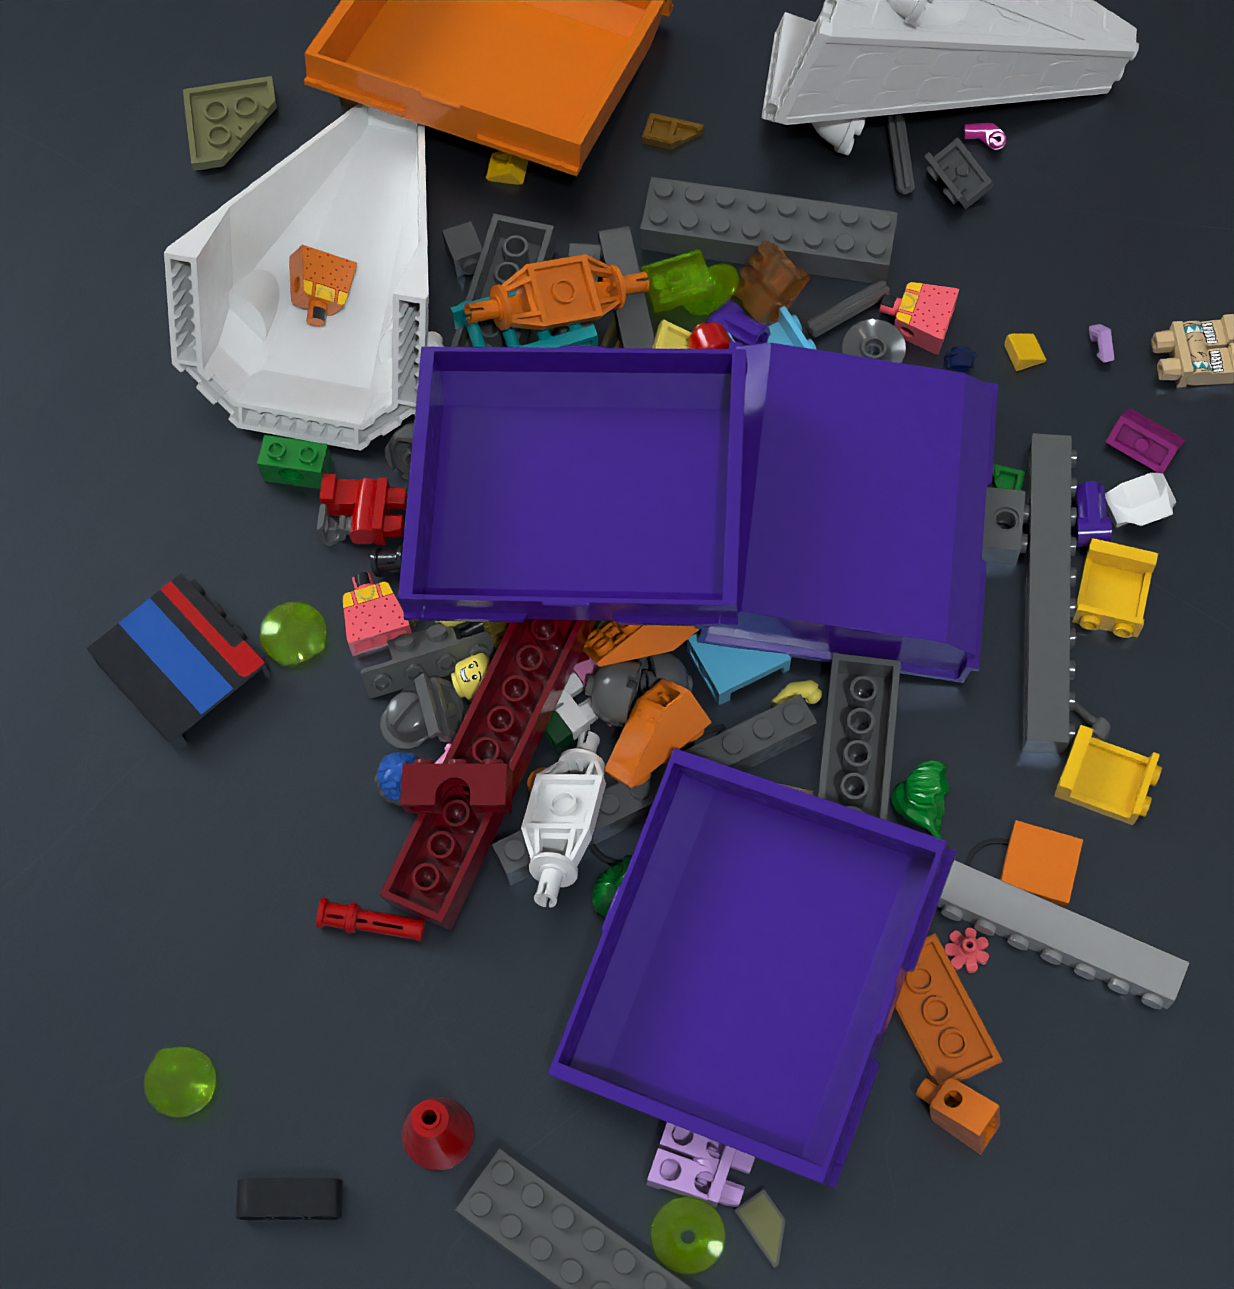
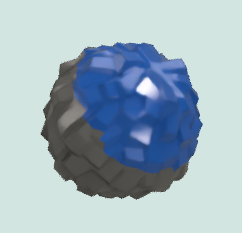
[375,752,421,806]

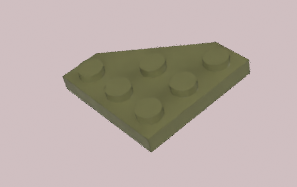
[183,76,277,171]

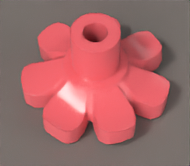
[944,928,989,973]

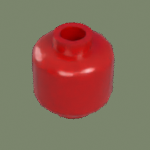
[688,322,733,349]

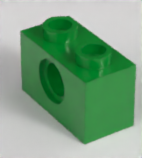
[257,435,333,489]

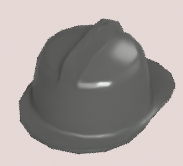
[380,685,429,749]

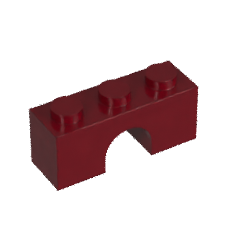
[400,759,514,814]

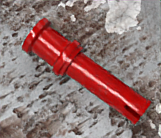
[316,897,425,942]

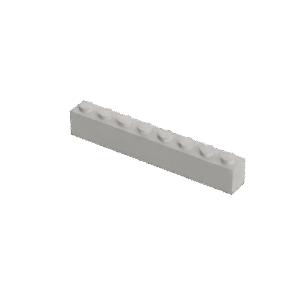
[937,860,1189,1009]

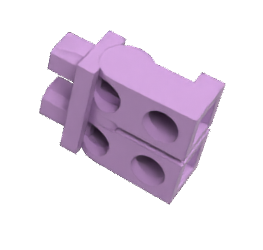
[646,1122,755,1208]

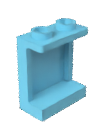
[687,633,792,705]

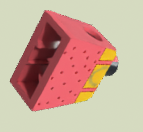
[879,282,959,355]
[342,572,412,656]

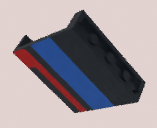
[86,573,270,752]

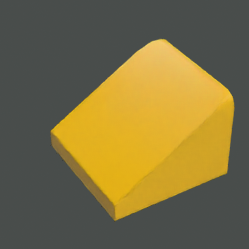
[486,151,528,185]
[1004,333,1046,372]

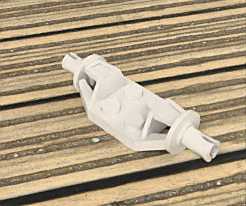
[521,731,606,907]

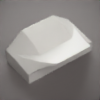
[1105,473,1176,528]

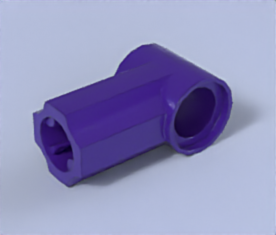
[704,300,771,346]
[1073,481,1112,547]

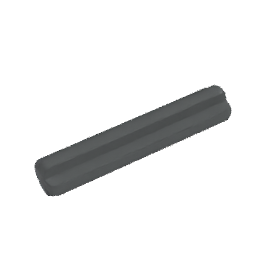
[886,114,915,195]
[806,280,890,337]

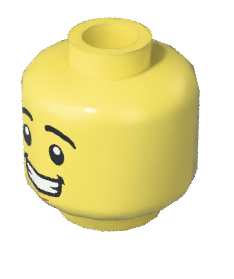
[451,653,491,702]

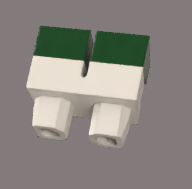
[543,672,598,755]

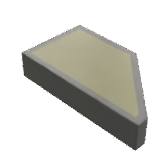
[734,1189,786,1270]

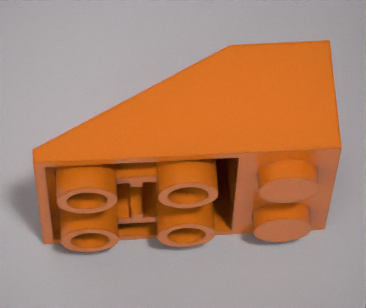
[582,621,700,667]
[604,678,712,788]

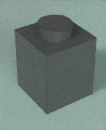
[442,221,482,277]

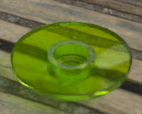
[683,263,739,315]
[651,1197,725,1274]

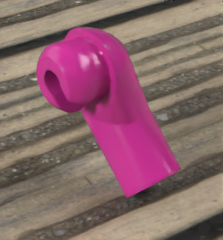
[963,123,1006,150]

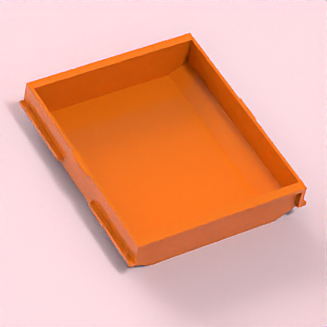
[304,0,674,176]

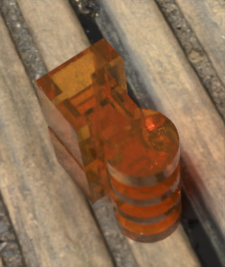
[730,240,811,324]

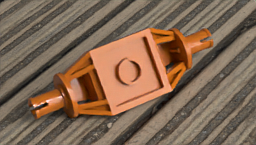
[464,254,650,331]

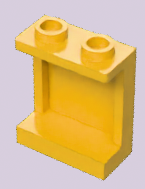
[1072,538,1158,638]
[1054,725,1162,825]

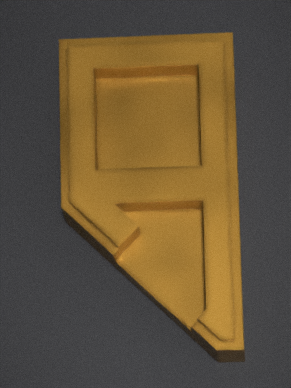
[642,113,704,150]

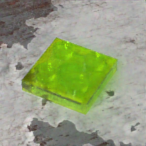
[641,249,716,313]

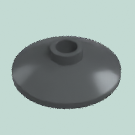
[842,319,906,363]

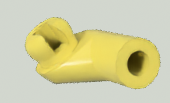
[770,680,822,707]

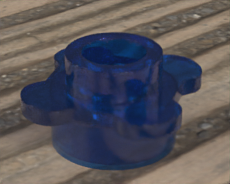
[944,347,978,370]

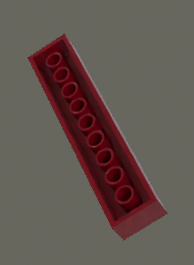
[379,619,595,931]

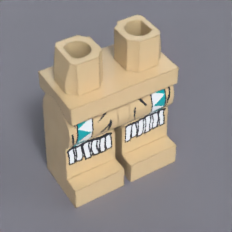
[1151,314,1234,388]

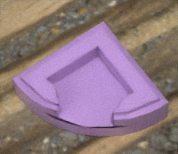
[1088,324,1115,362]

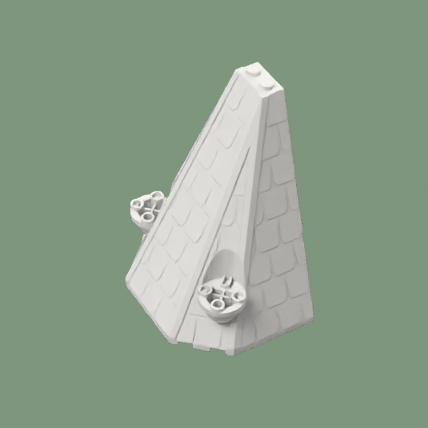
[761,0,1139,156]
[164,103,444,451]

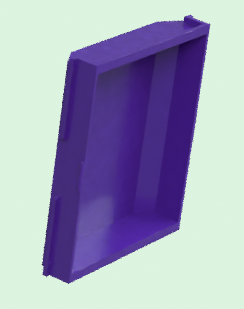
[695,341,998,683]
[398,346,748,627]
[548,748,957,1189]

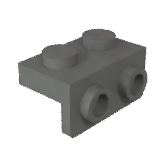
[924,137,996,209]

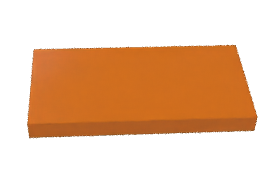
[894,933,1003,1086]

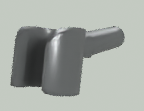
[1074,701,1110,742]

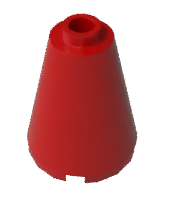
[402,1097,474,1170]

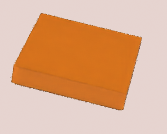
[1000,820,1083,907]

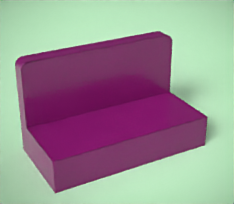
[1106,408,1186,474]

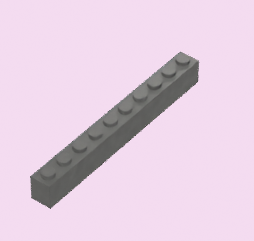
[1022,433,1077,754]
[492,694,817,886]

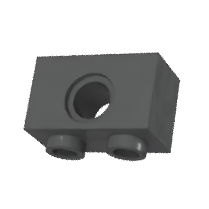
[982,487,1030,565]

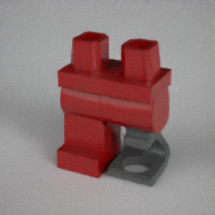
[317,473,408,546]

